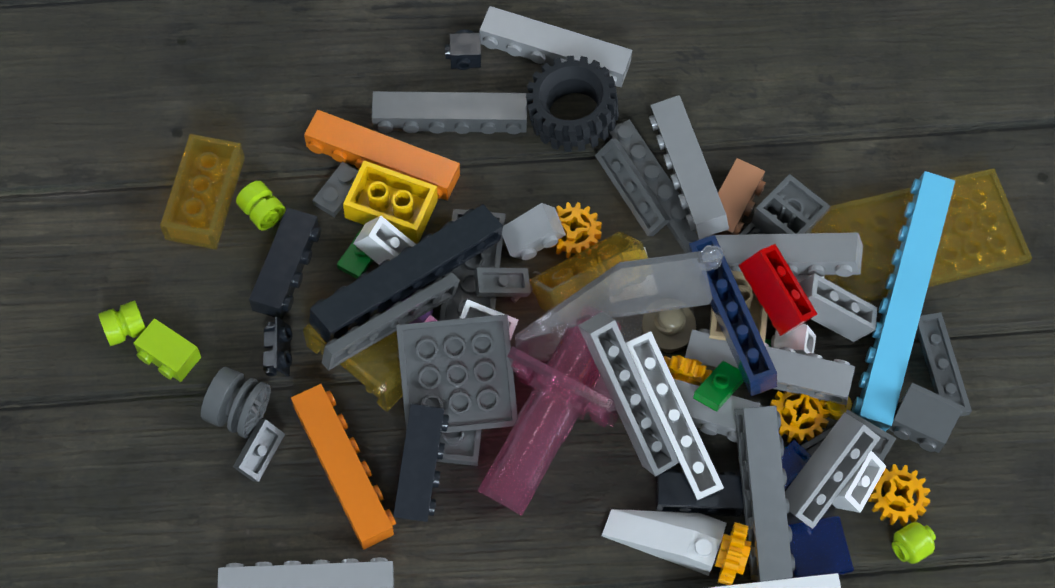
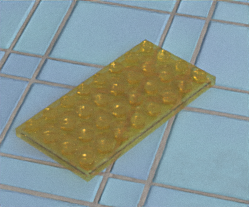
[810,168,1032,302]

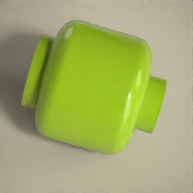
[892,522,936,564]

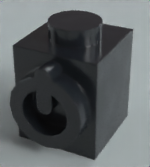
[445,29,481,70]

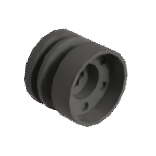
[201,367,271,438]

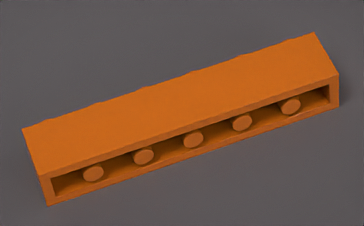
[304,110,460,201]
[291,384,396,550]

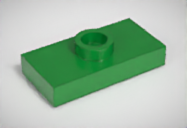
[337,224,374,279]
[693,361,744,412]

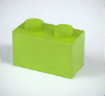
[134,318,201,382]

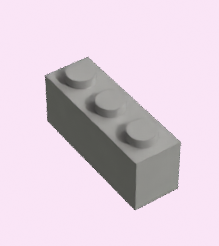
[799,273,877,342]

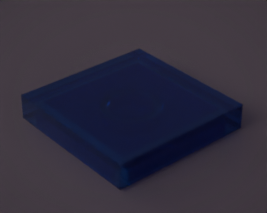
[789,516,854,578]

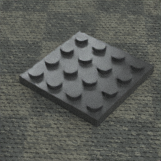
[396,314,519,433]

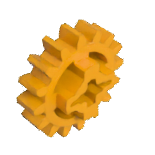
[550,202,602,258]
[663,355,713,386]
[770,391,830,444]
[868,464,930,526]
[715,522,751,586]

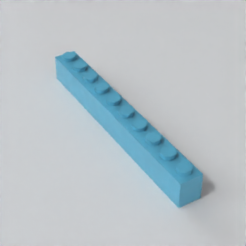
[852,171,955,432]

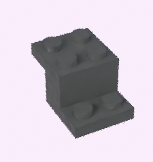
[739,174,831,235]

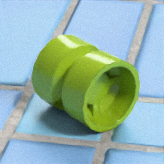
[236,180,286,230]
[98,300,146,346]

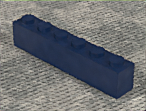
[689,235,777,396]

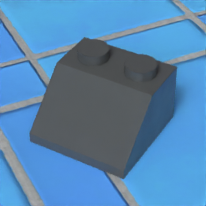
[888,383,964,453]

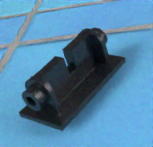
[263,317,293,377]

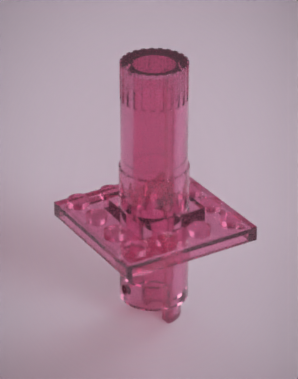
[478,307,622,516]

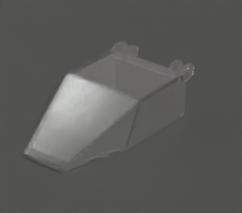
[514,245,724,361]

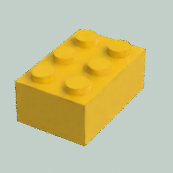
[343,160,438,244]

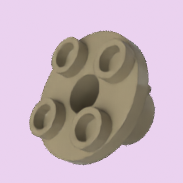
[641,299,696,353]

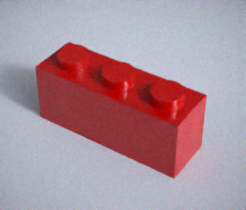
[738,244,817,336]

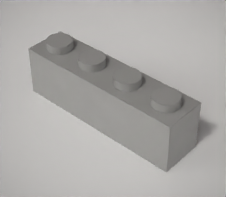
[785,412,880,529]

